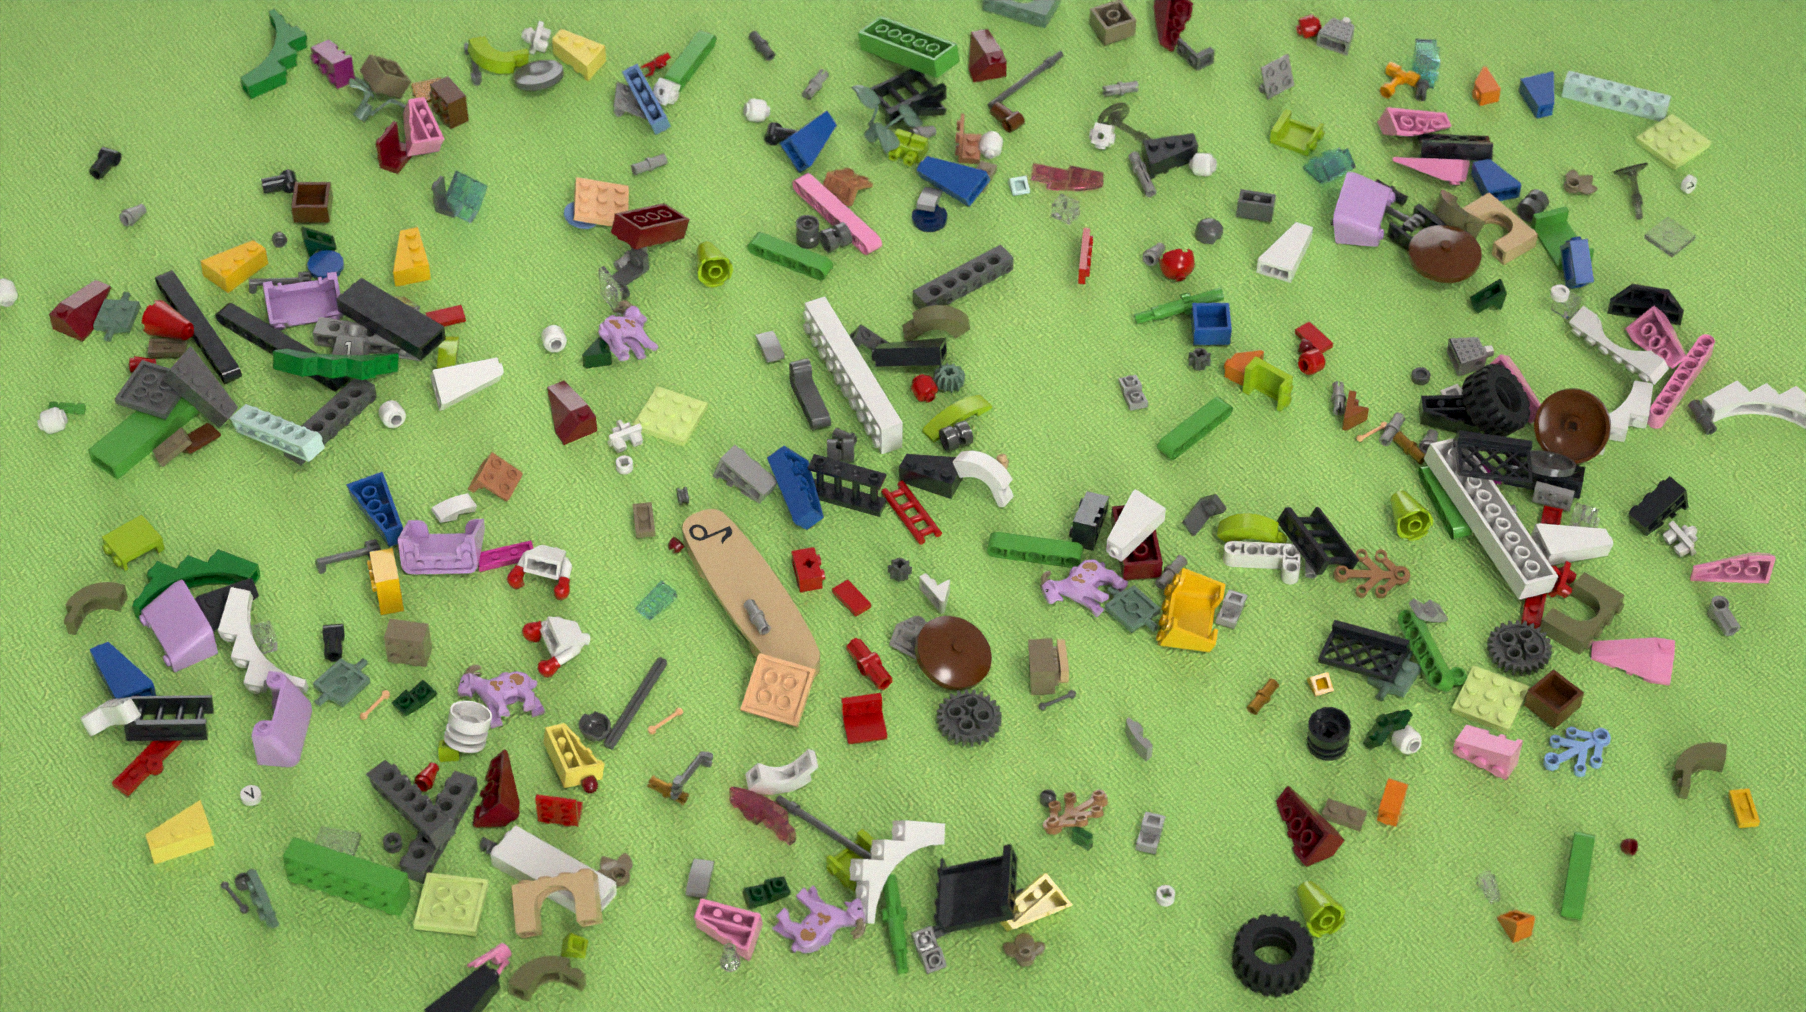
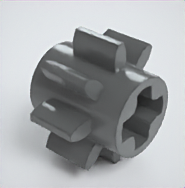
[1188,348,1211,371]
[888,557,912,582]

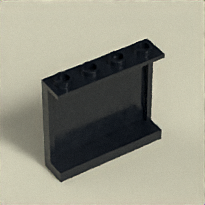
[934,844,1018,934]

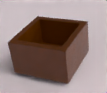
[429,76,469,129]
[291,182,333,223]
[1524,669,1584,729]

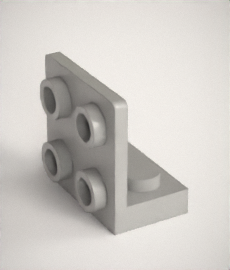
[1532,481,1575,512]
[889,616,928,660]

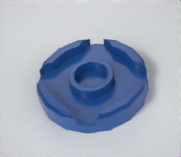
[307,250,344,280]

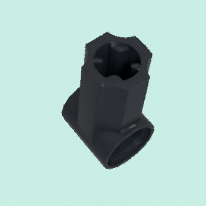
[764,122,798,146]
[89,147,122,180]
[261,170,297,194]
[323,624,345,662]

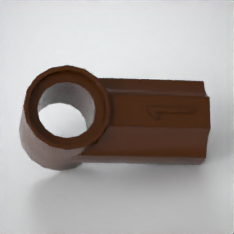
[990,102,1025,133]

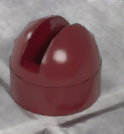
[1298,338,1313,353]
[668,536,685,553]
[581,776,598,794]
[1620,838,1638,855]

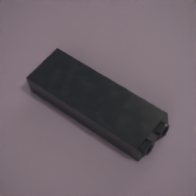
[336,278,446,361]

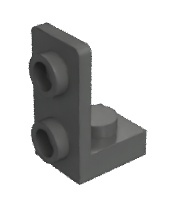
[1176,38,1215,71]
[432,176,463,218]
[611,248,649,286]
[849,324,889,350]
[1182,494,1227,536]

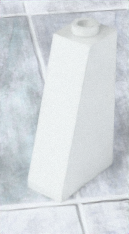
[1256,222,1313,283]
[430,358,504,411]
[1106,489,1166,562]
[1531,523,1613,565]

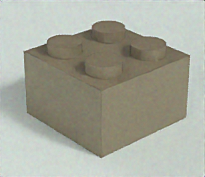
[1089,0,1136,45]
[360,54,411,98]
[384,619,432,667]
[1028,638,1059,695]

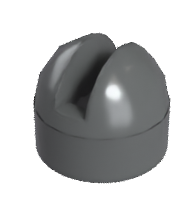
[272,232,287,248]
[1040,789,1056,807]
[479,837,497,854]
[235,872,250,891]

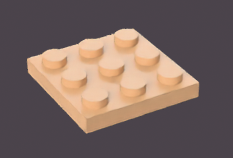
[573,177,629,227]
[740,653,816,728]

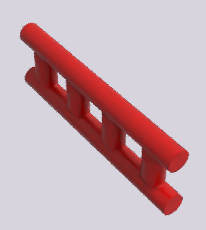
[881,481,942,545]

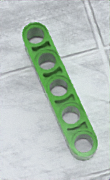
[664,30,717,93]
[747,232,833,281]
[1157,396,1233,460]
[1418,465,1472,540]
[987,532,1083,568]
[1398,610,1454,692]
[1560,831,1595,920]

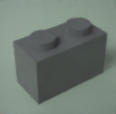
[1236,189,1276,222]

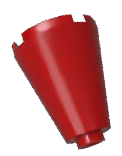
[141,300,194,340]

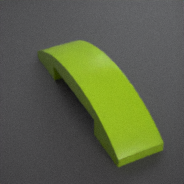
[437,336,460,369]
[922,395,992,443]

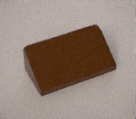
[182,423,221,454]

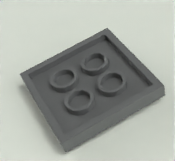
[115,360,182,419]

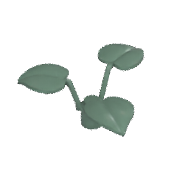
[349,77,406,122]
[851,85,923,153]

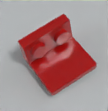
[841,693,888,744]
[535,794,583,827]

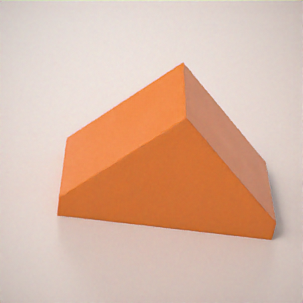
[1497,910,1535,943]

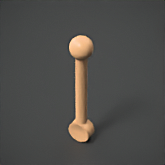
[1356,422,1387,442]
[360,690,390,720]
[648,708,683,734]

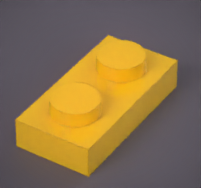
[1728,788,1760,828]

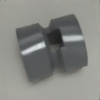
[1516,189,1549,222]
[796,215,820,249]
[819,222,853,253]
[939,421,973,452]
[827,438,854,463]

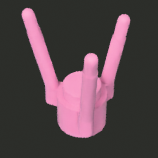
[467,943,512,975]

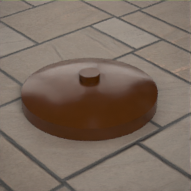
[1408,225,1482,283]
[1534,388,1611,464]
[915,616,992,691]

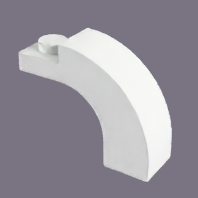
[953,451,1014,507]
[745,749,818,795]

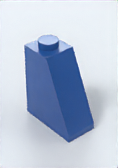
[1519,71,1555,119]
[1471,159,1521,201]

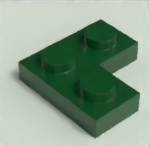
[1363,709,1413,749]

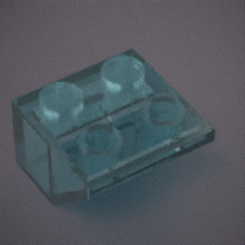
[1412,39,1440,89]
[1303,147,1356,184]
[445,171,488,223]

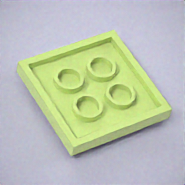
[1635,114,1711,170]
[632,386,708,447]
[1451,665,1530,734]
[413,873,489,936]

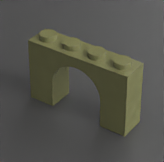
[1541,572,1624,655]

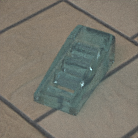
[635,580,678,620]

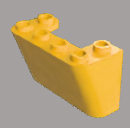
[1156,568,1225,653]

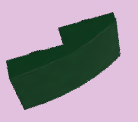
[392,680,438,716]
[742,876,791,909]

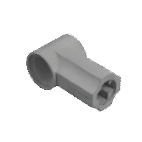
[1707,596,1740,637]

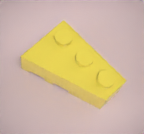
[145,800,215,864]
[1000,873,1072,931]

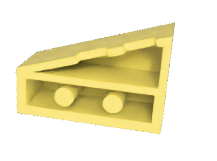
[552,29,606,81]
[543,723,604,788]

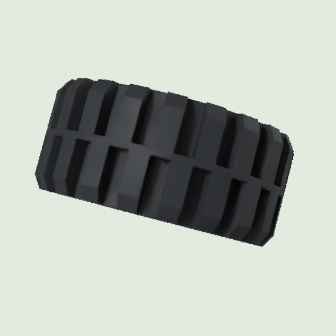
[1462,364,1530,437]
[1232,914,1315,997]

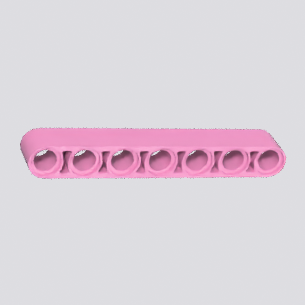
[792,173,882,255]
[1647,334,1715,429]

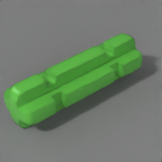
[48,402,86,414]

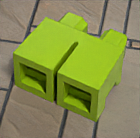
[889,129,928,166]

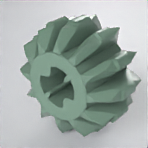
[934,363,965,393]

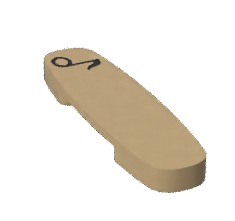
[682,509,820,678]

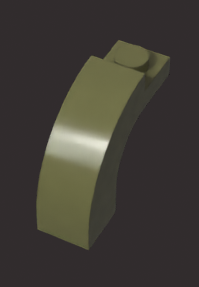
[1432,189,1485,239]
[903,305,970,341]
[64,582,128,635]
[1672,742,1727,799]
[508,956,586,1002]

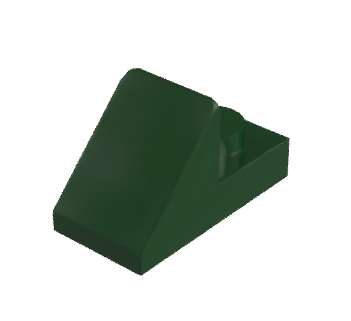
[301,226,336,257]
[1470,278,1507,313]
[582,336,612,369]

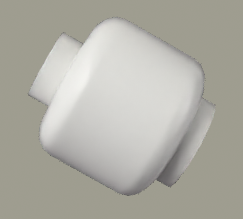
[743,99,770,122]
[979,131,1003,159]
[1189,153,1217,176]
[0,279,18,307]
[541,325,567,353]
[378,400,406,428]
[37,407,68,434]
[1391,725,1422,755]

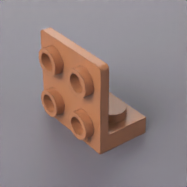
[955,114,982,164]
[823,168,873,207]
[468,452,523,502]

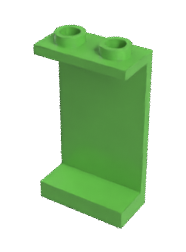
[1531,206,1594,271]

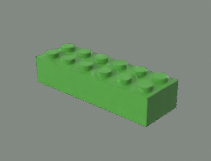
[858,16,960,78]
[282,837,411,916]

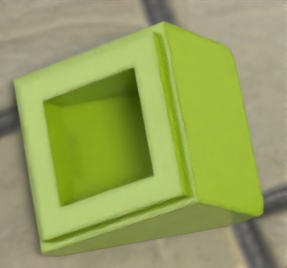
[438,740,460,762]
[560,932,588,959]

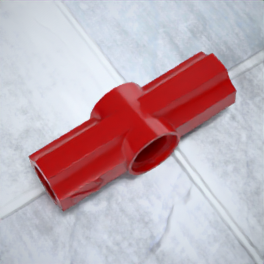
[846,638,893,690]

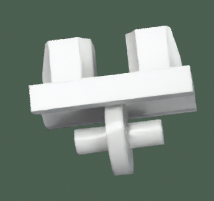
[522,21,551,55]
[607,420,643,453]
[1663,521,1698,558]

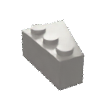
[712,445,777,504]

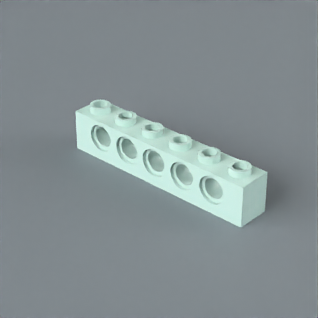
[1562,71,1671,122]
[230,404,325,462]

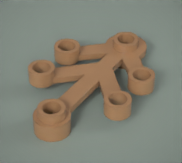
[1333,549,1410,599]
[1043,790,1108,835]

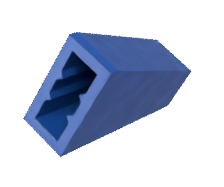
[780,111,837,173]
[916,156,990,207]
[90,642,157,699]

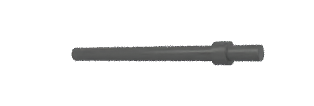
[987,51,1064,109]
[776,795,872,860]

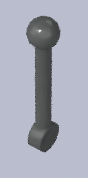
[1038,690,1076,710]
[221,881,249,914]

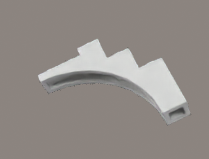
[1598,381,1653,455]
[1702,381,1806,429]
[218,587,309,694]
[850,820,945,923]

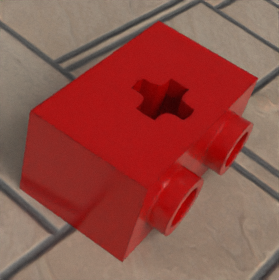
[791,547,825,593]

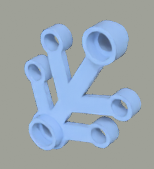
[1543,727,1611,777]

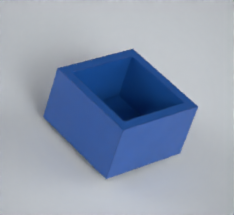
[1191,303,1232,345]

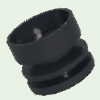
[1307,707,1351,761]

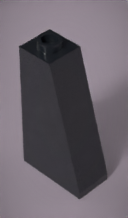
[872,338,947,367]
[424,964,501,1012]

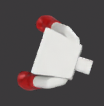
[507,545,572,601]
[522,616,590,678]

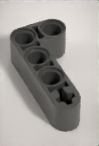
[789,358,831,431]

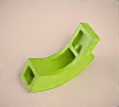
[468,36,529,74]
[1217,513,1288,544]

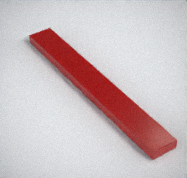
[1521,505,1563,629]

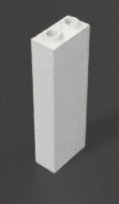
[490,825,617,913]

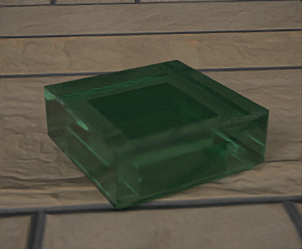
[1072,826,1093,851]

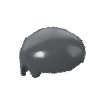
[1195,218,1223,244]
[579,711,611,742]

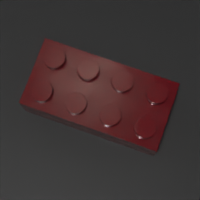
[611,203,690,249]
[1111,505,1163,580]

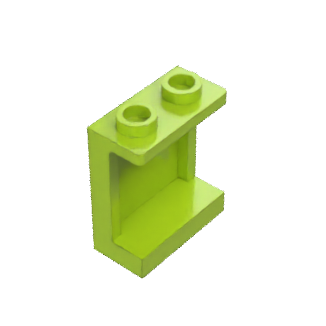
[1270,109,1325,157]
[1243,356,1294,412]
[102,514,165,572]
[826,828,876,893]

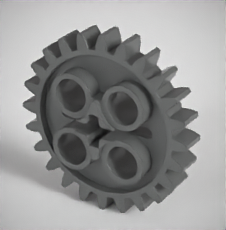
[1487,620,1552,676]
[937,689,1002,747]

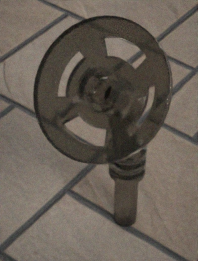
[1098,103,1154,142]
[1613,163,1648,220]

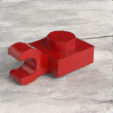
[640,52,671,77]

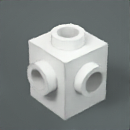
[653,77,681,106]
[1089,122,1116,150]

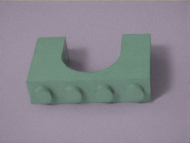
[983,0,1061,28]

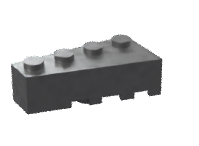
[162,346,238,428]

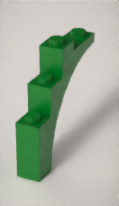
[240,9,308,100]
[273,349,399,380]
[132,549,261,619]

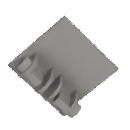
[1259,54,1294,99]
[613,82,646,119]

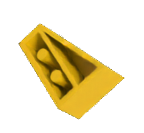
[393,227,431,287]
[200,240,268,293]
[367,548,404,615]

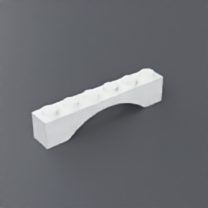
[1569,306,1669,385]

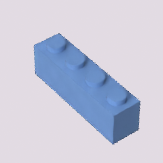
[622,64,671,135]

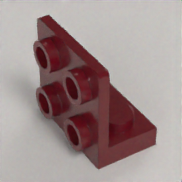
[376,121,412,174]

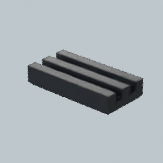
[909,100,947,116]

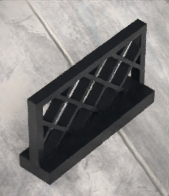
[1418,133,1493,161]
[1453,430,1533,486]
[1504,456,1586,499]
[1318,620,1410,684]

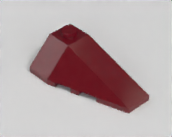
[1153,0,1193,52]
[49,280,111,342]
[473,749,520,827]
[1276,786,1345,867]

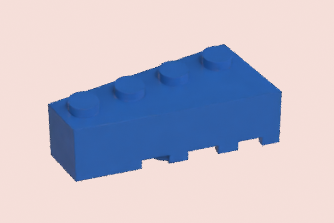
[767,446,824,530]
[346,471,403,547]

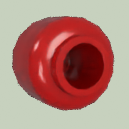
[1295,14,1322,39]
[1298,349,1326,375]
[911,374,938,403]

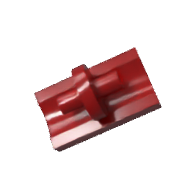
[1548,561,1577,598]

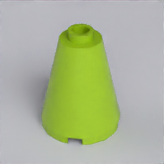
[697,241,733,287]
[1390,490,1433,541]
[1297,881,1346,937]

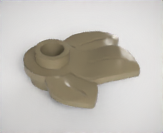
[1564,169,1598,194]
[597,853,633,887]
[1003,933,1045,967]

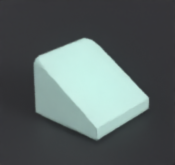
[1008,175,1030,196]

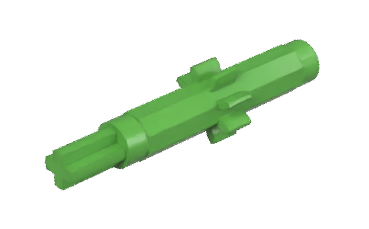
[1134,288,1224,324]
[882,874,909,974]

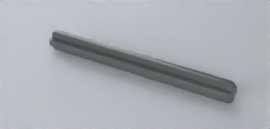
[604,657,667,750]

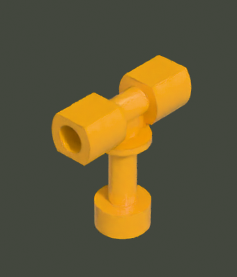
[1380,62,1421,98]

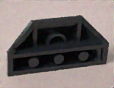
[1607,284,1684,325]

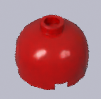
[1158,249,1195,282]

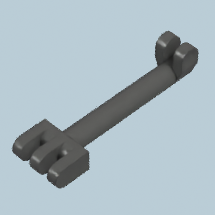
[464,43,482,86]
[1385,206,1425,233]
[249,272,312,294]
[315,539,381,574]
[670,751,713,800]

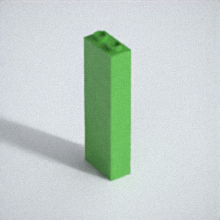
[88,397,200,480]

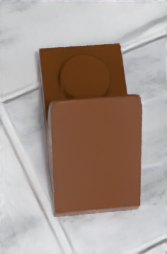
[1342,390,1369,431]

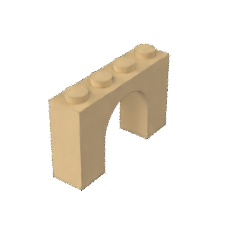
[1462,193,1538,265]
[511,868,603,939]

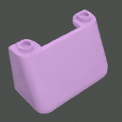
[1333,172,1395,247]
[263,272,344,331]
[398,519,485,574]
[139,580,218,673]
[252,671,312,767]

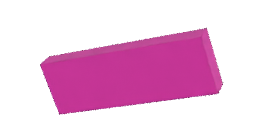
[478,540,534,572]

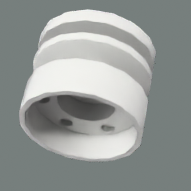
[444,701,492,753]

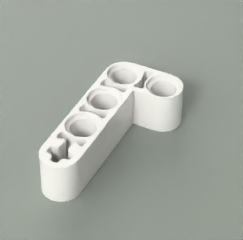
[1223,541,1300,585]
[80,697,141,736]

